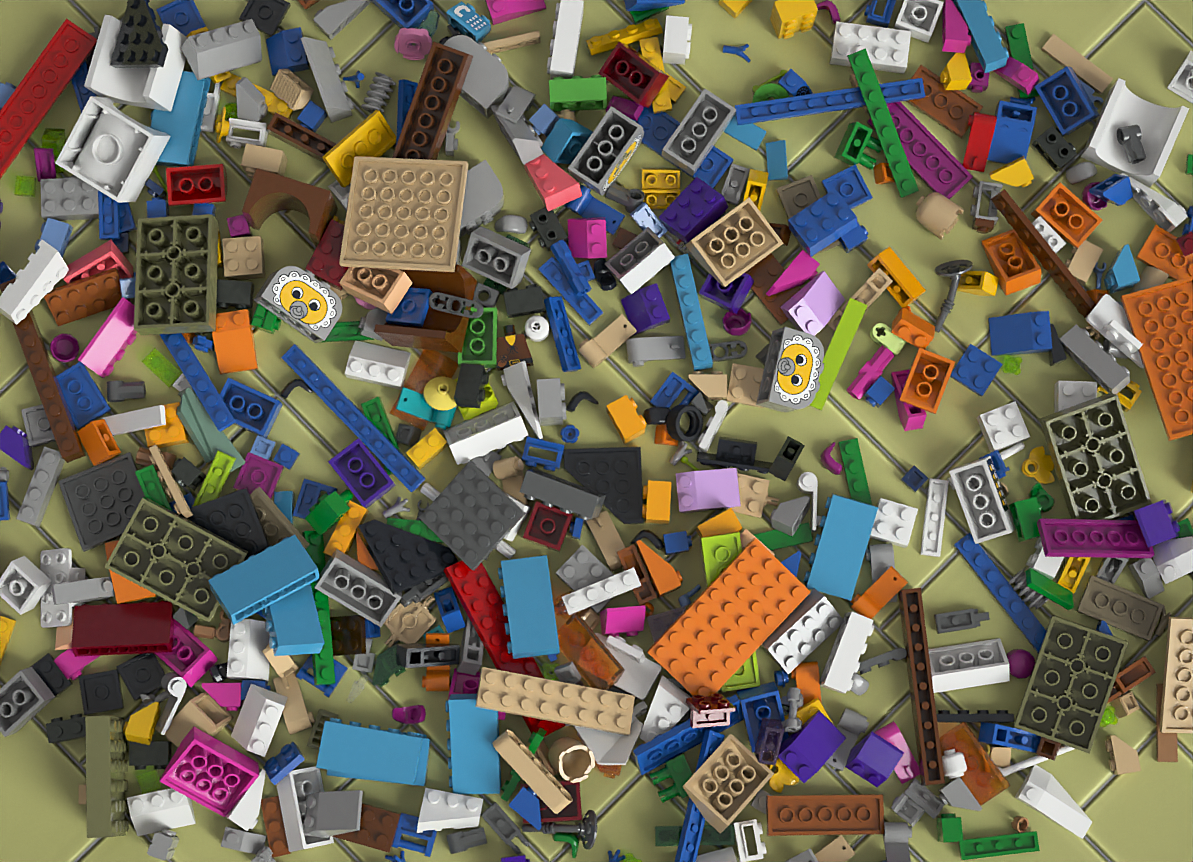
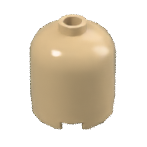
[916,192,964,240]
[548,737,595,783]

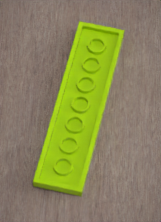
[700,532,760,692]

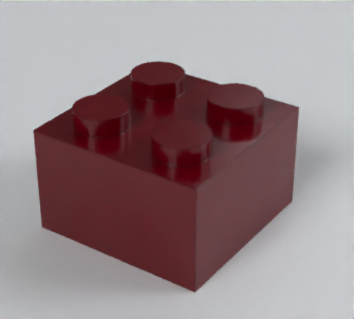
[523,501,573,553]

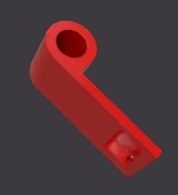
[962,112,997,172]

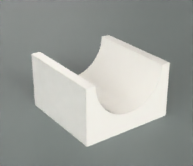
[84,15,187,112]
[1081,78,1189,187]
[55,96,171,202]

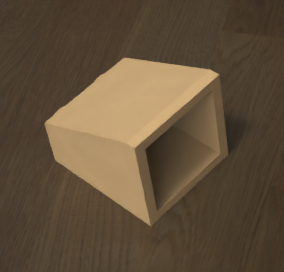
[165,691,234,747]

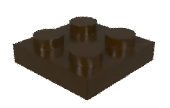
[330,615,366,656]

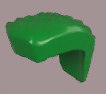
[1028,483,1055,513]
[552,832,579,858]

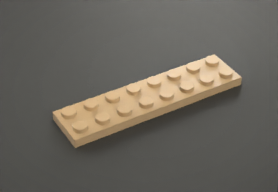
[475,667,635,735]

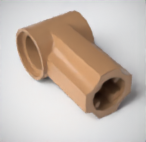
[135,447,177,471]

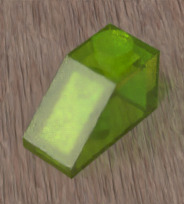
[41,128,66,173]

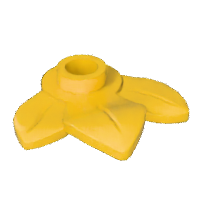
[214,107,229,143]
[1021,446,1055,484]
[765,758,799,793]

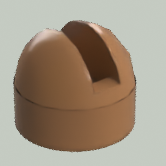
[1011,816,1029,833]

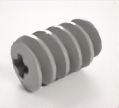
[361,72,396,113]
[1008,567,1049,610]

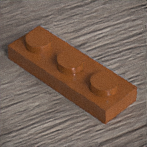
[261,796,291,857]

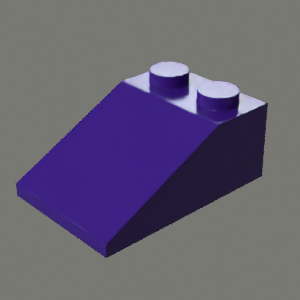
[1134,499,1180,547]
[776,710,846,783]

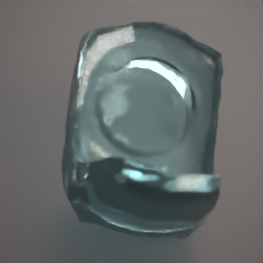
[416,10,440,38]

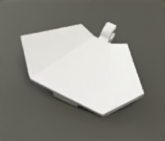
[573,693,648,765]

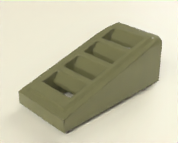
[307,709,338,750]

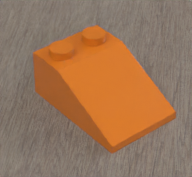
[1031,182,1103,248]
[981,229,1041,296]
[212,309,258,375]
[899,348,955,414]
[105,540,156,604]
[635,540,683,597]

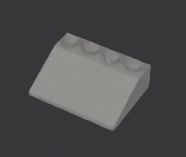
[301,37,354,123]

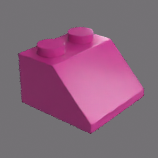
[567,217,607,258]
[600,605,646,638]

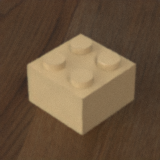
[241,143,288,178]
[222,236,265,280]

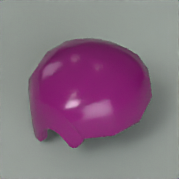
[1082,182,1107,211]
[722,308,751,336]
[50,333,79,363]
[1006,649,1035,679]

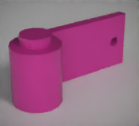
[54,649,101,681]
[874,721,920,784]

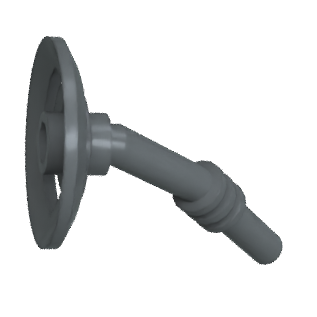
[934,260,973,333]
[522,810,597,850]

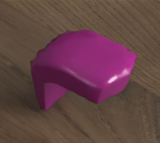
[816,0,841,24]
[820,442,842,475]
[392,705,426,725]

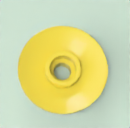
[424,377,457,411]

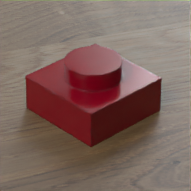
[1176,230,1193,257]

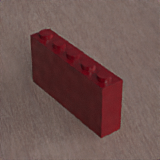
[71,601,175,657]

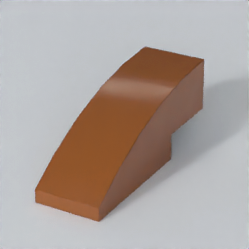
[616,544,657,605]
[1107,656,1156,704]

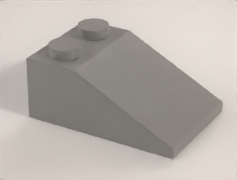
[304,790,363,838]

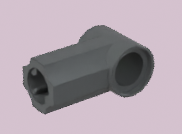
[1117,125,1146,164]
[606,182,645,213]
[107,381,146,402]
[446,827,487,854]

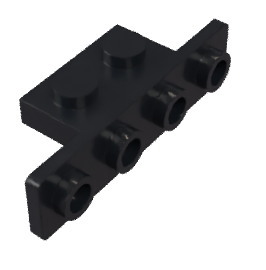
[696,437,773,474]

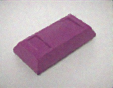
[606,95,644,121]
[34,148,56,182]

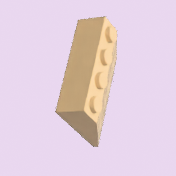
[685,197,784,287]
[683,734,774,834]

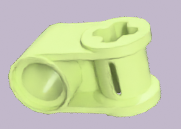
[870,323,907,357]

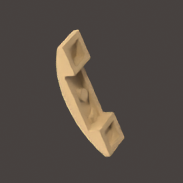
[827,268,893,331]

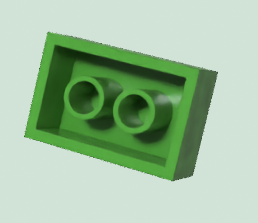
[549,75,607,112]
[458,307,498,368]

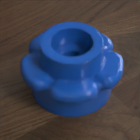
[561,425,579,443]
[774,668,789,688]

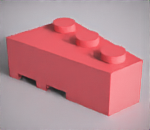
[524,154,582,212]
[63,240,134,284]

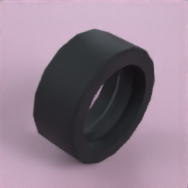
[666,405,703,442]

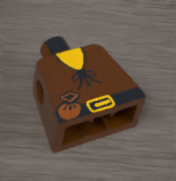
[497,325,534,371]

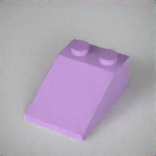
[780,271,845,336]
[676,468,741,513]

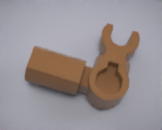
[194,610,231,642]

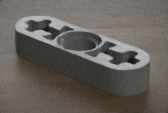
[429,292,483,319]
[709,340,747,362]

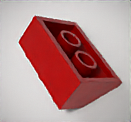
[166,164,228,206]

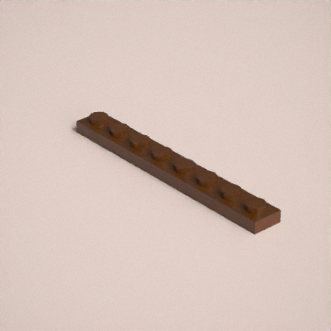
[990,189,1096,318]

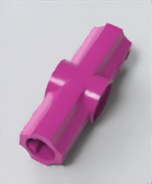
[846,346,895,400]

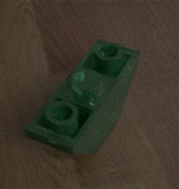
[372,645,406,688]

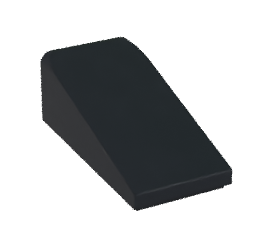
[1049,324,1067,366]

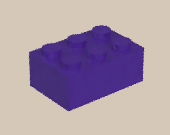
[658,177,729,244]
[328,438,396,509]

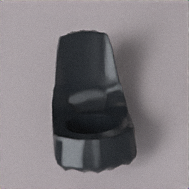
[594,258,617,291]
[280,379,313,399]
[566,391,599,412]
[642,407,670,425]
[630,530,664,550]
[209,662,228,683]

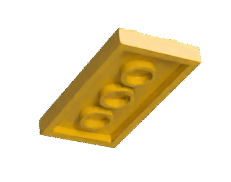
[322,110,397,188]

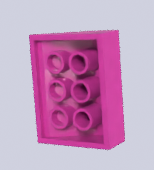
[160,726,259,817]

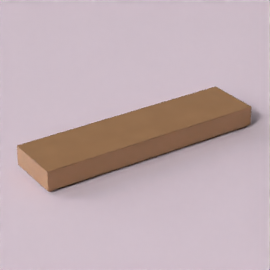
[1156,683,1178,762]

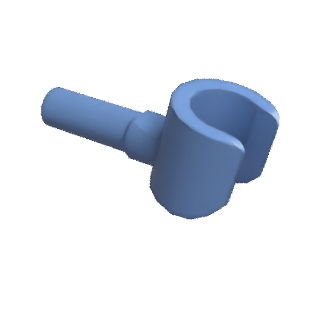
[1093,262,1106,289]
[678,584,701,607]

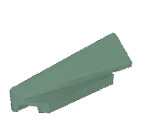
[177,387,245,472]

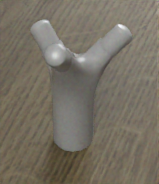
[669,441,692,466]
[382,497,410,519]

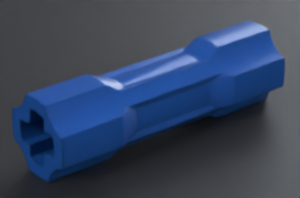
[550,240,592,297]

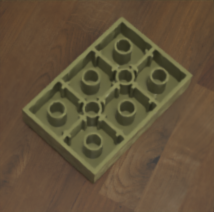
[134,214,219,335]
[1039,393,1152,520]
[105,496,248,622]
[1014,615,1128,754]
[85,716,129,838]

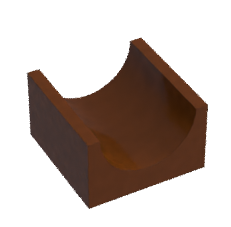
[242,168,338,248]
[374,265,477,353]

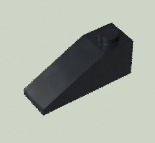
[396,643,460,668]

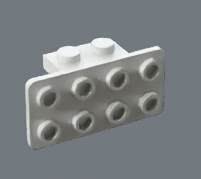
[1086,294,1144,368]
[40,548,85,628]
[577,633,661,700]

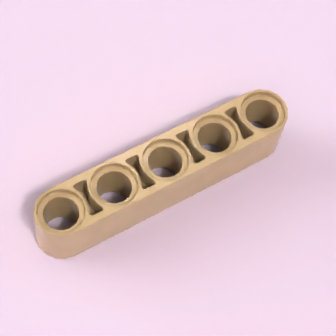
[492,729,573,814]

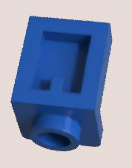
[979,450,1010,479]

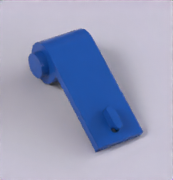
[564,185,625,235]

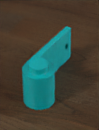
[396,387,457,430]

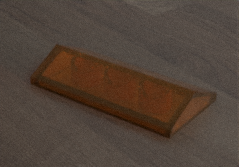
[390,349,458,431]
[557,612,625,690]
[939,722,1011,806]

